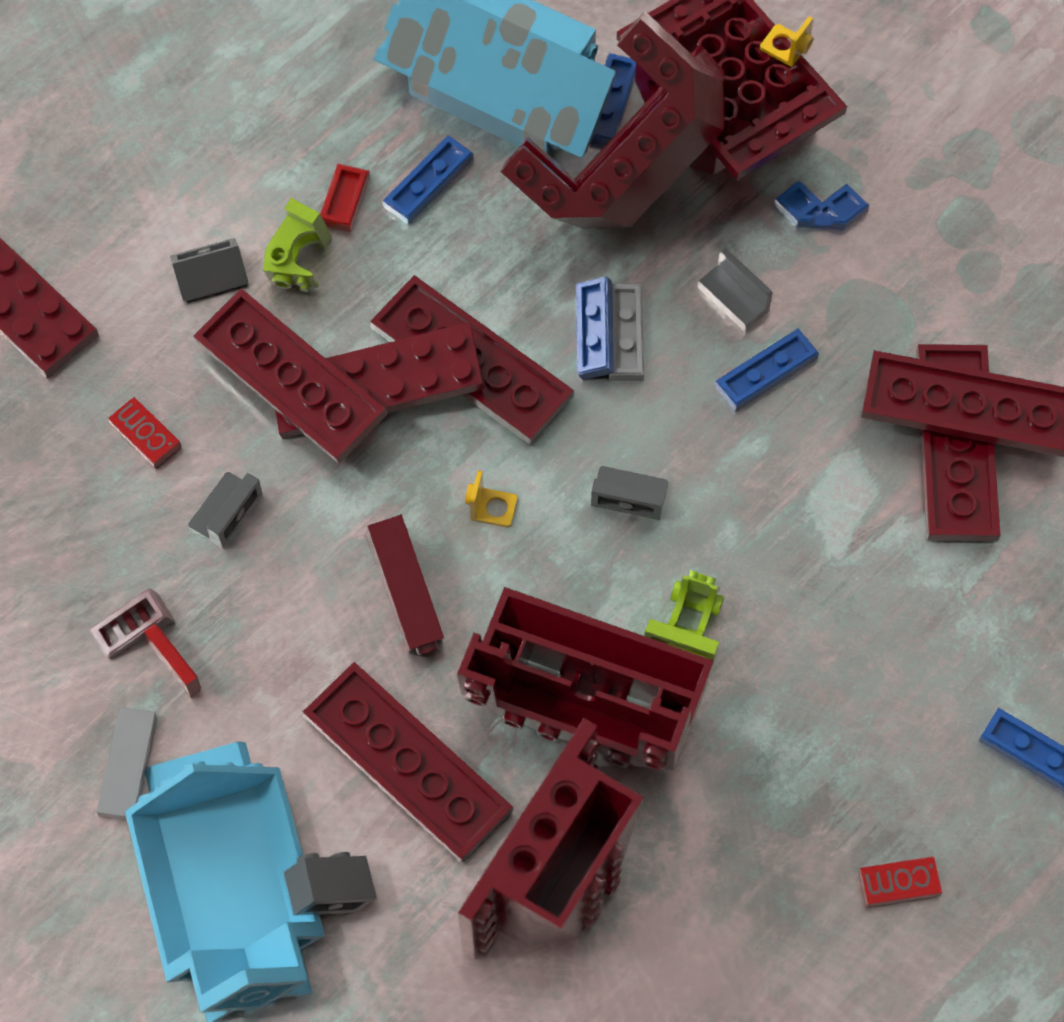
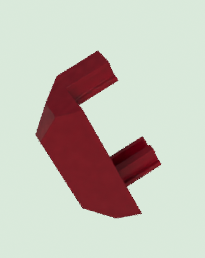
[500,11,725,228]
[457,587,714,771]

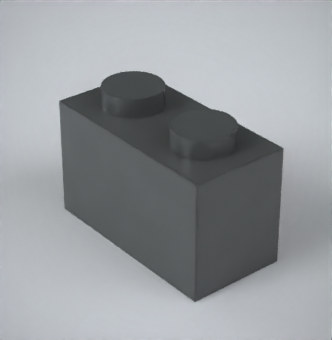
[284,852,377,916]

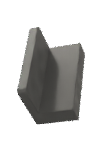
[170,238,248,301]
[698,248,773,331]
[591,466,668,520]
[188,472,263,549]

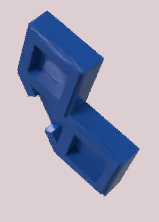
[774,180,870,230]

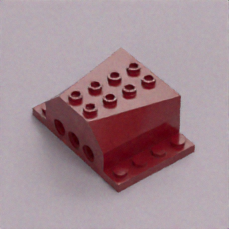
[616,0,847,181]
[458,718,644,959]

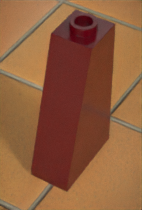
[365,514,444,656]

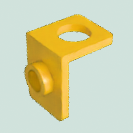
[760,16,814,67]
[465,470,517,528]

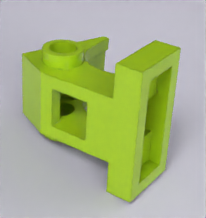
[263,197,332,292]
[644,570,725,666]

